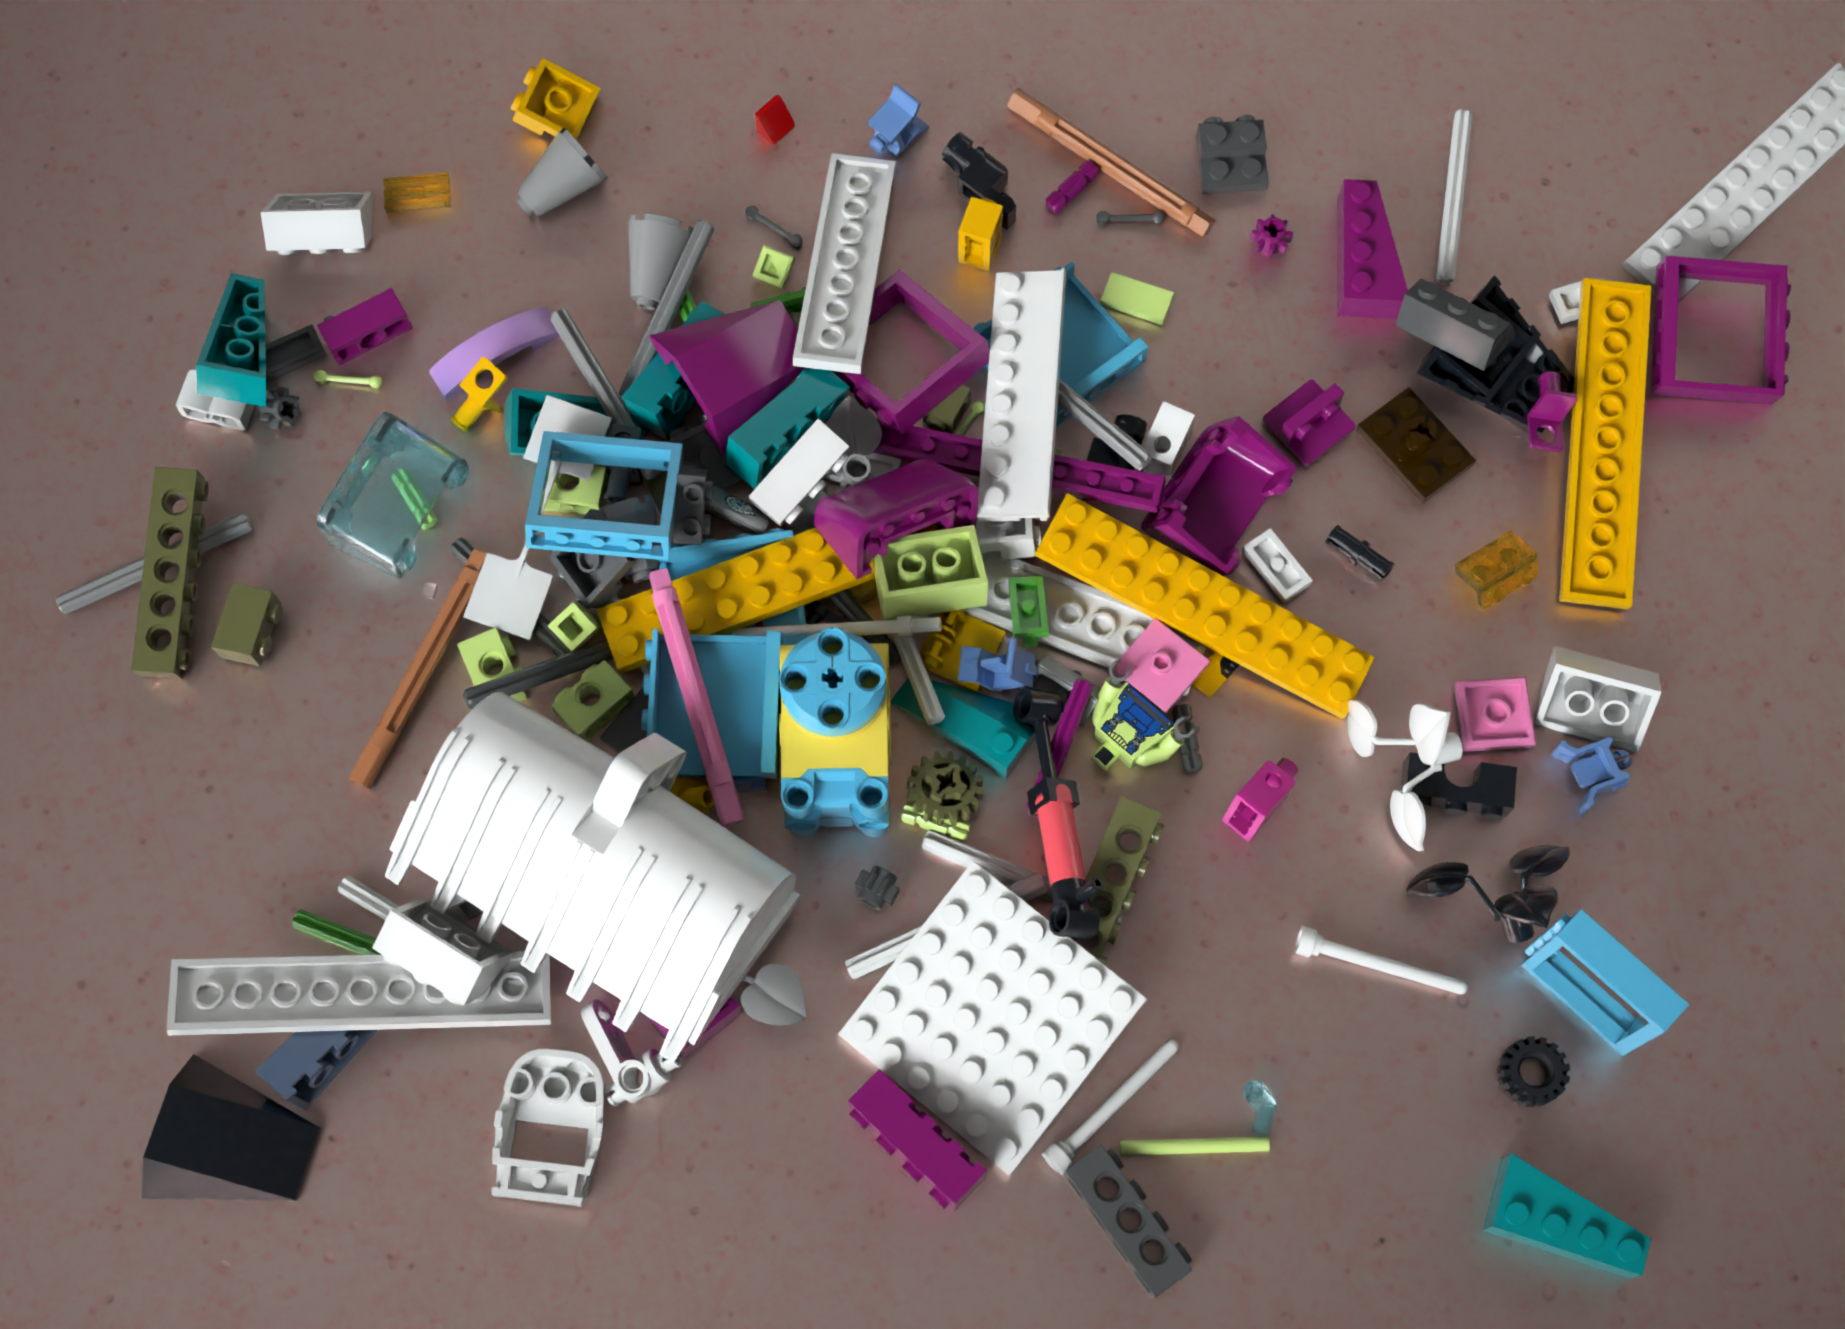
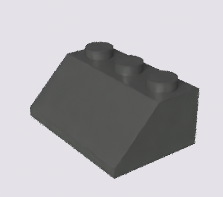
[1395,278,1516,371]

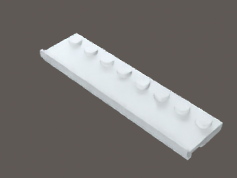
[977,268,1067,522]

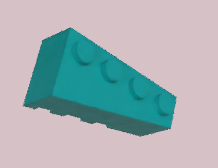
[621,301,725,441]
[726,368,850,489]

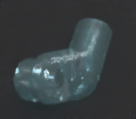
[1243,1080,1277,1136]

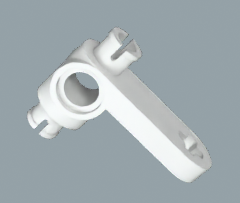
[581,999,683,1107]

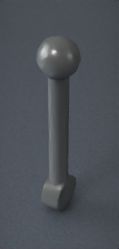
[745,206,803,247]
[1096,211,1165,226]

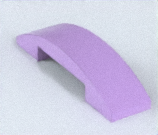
[429,307,560,399]

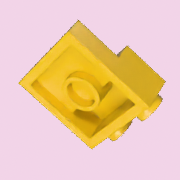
[510,57,601,140]

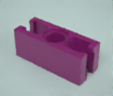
[317,288,413,366]

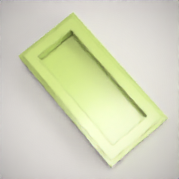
[1100,272,1174,325]

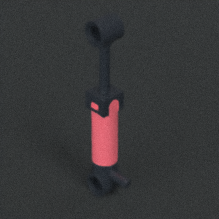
[1013,688,1103,939]

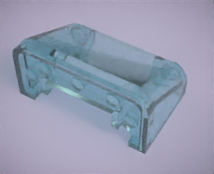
[317,411,469,580]

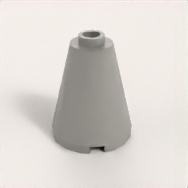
[516,128,608,217]
[628,213,693,310]

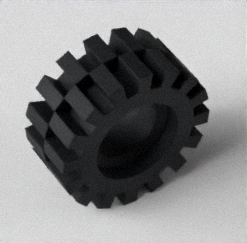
[1497,1036,1570,1107]

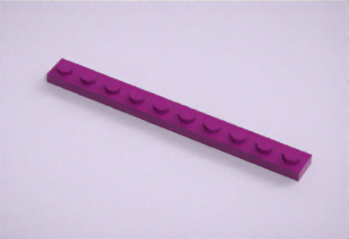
[873,419,1166,513]

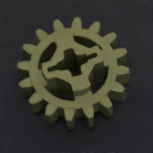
[907,751,984,827]

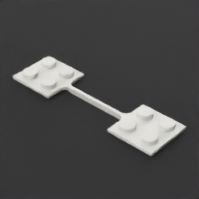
[463,395,612,640]

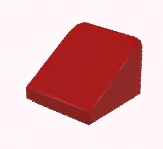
[755,94,795,145]

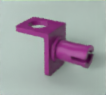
[1527,371,1577,452]

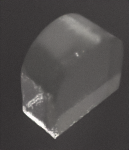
[421,583,438,599]

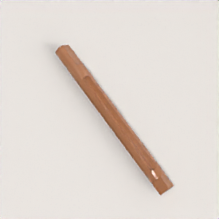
[1007,88,1216,237]
[348,549,487,790]

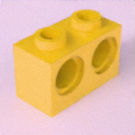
[958,197,1003,271]

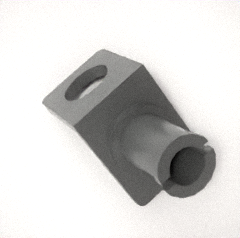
[604,424,643,504]

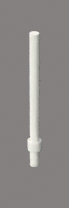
[733,615,942,637]

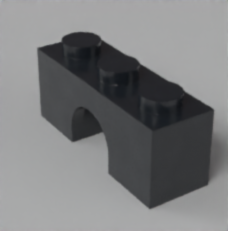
[1401,752,1517,820]

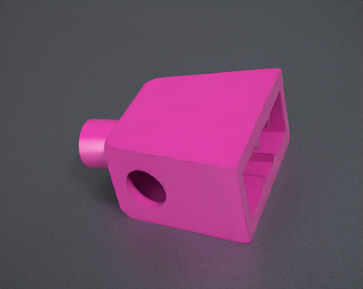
[1222,758,1298,842]

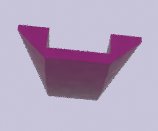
[649,300,806,454]

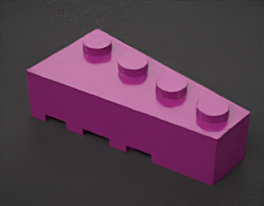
[1337,179,1408,319]
[848,1069,987,1211]

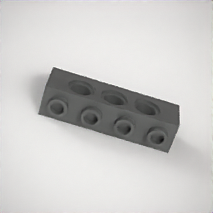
[1064,1144,1193,1300]

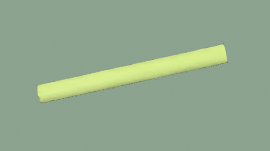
[1120,1136,1270,1156]

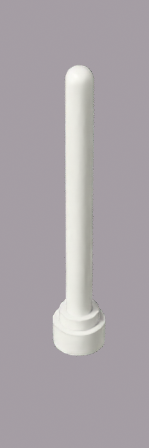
[1295,926,1468,994]
[1042,1039,1179,1175]

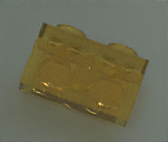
[1455,531,1538,609]

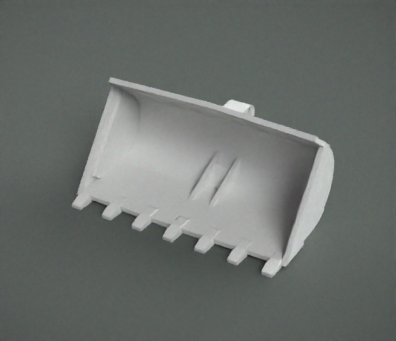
[385,692,800,1063]

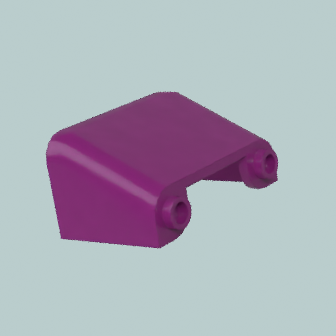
[1141,416,1298,576]
[814,459,979,579]

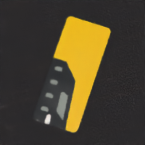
[1192,652,1239,698]

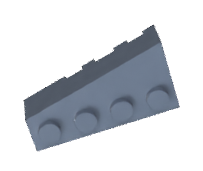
[254,1030,377,1110]

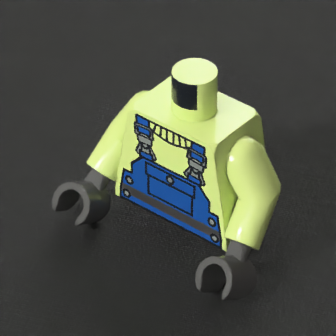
[1091,659,1200,771]

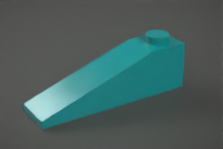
[890,678,1036,780]

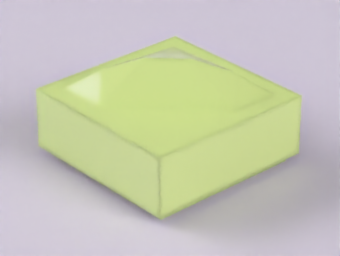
[752,245,796,289]

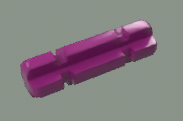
[1046,160,1099,213]

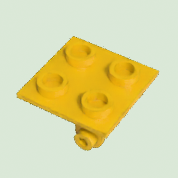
[919,609,1006,692]

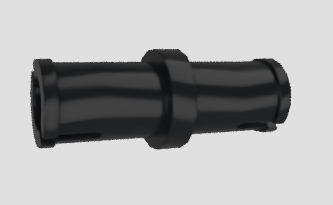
[1325,525,1395,581]

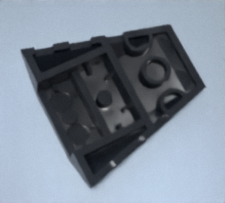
[1416,275,1574,435]
[142,1054,321,1201]

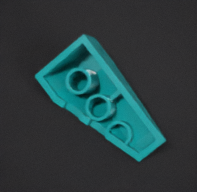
[504,388,646,456]

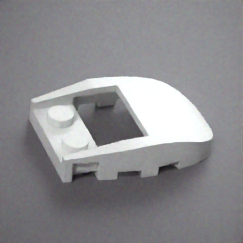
[491,1049,604,1207]

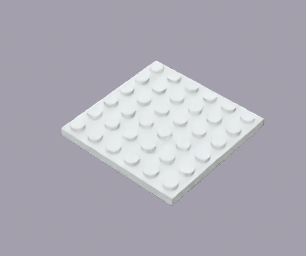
[838,861,1148,1176]

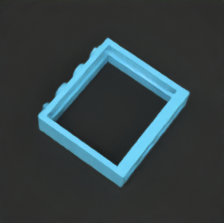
[525,431,683,561]
[1521,909,1689,1056]

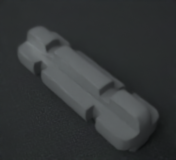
[1172,704,1203,773]

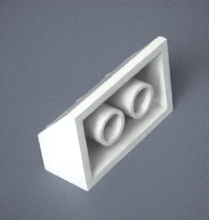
[261,191,374,255]
[748,419,849,526]
[1534,646,1662,752]
[372,897,514,1005]

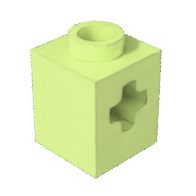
[548,601,603,652]

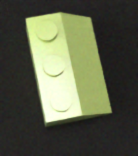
[873,525,988,620]

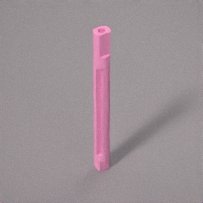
[649,568,745,828]

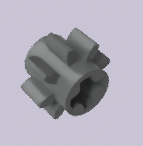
[259,387,302,430]
[854,865,900,910]

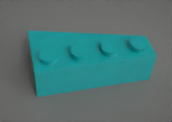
[196,273,266,407]
[1483,1153,1651,1279]

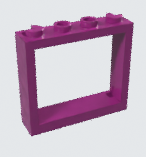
[1651,256,1791,405]
[832,269,990,435]

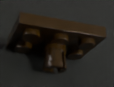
[1356,387,1476,504]

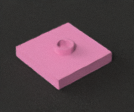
[1116,618,1210,715]
[1454,677,1536,752]

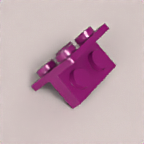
[1262,379,1356,467]

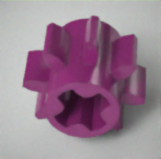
[1250,214,1293,258]

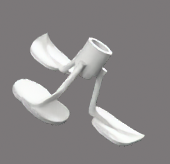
[1347,699,1463,851]

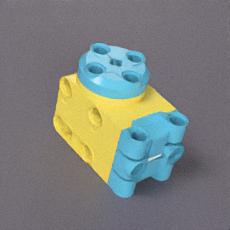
[779,627,891,838]

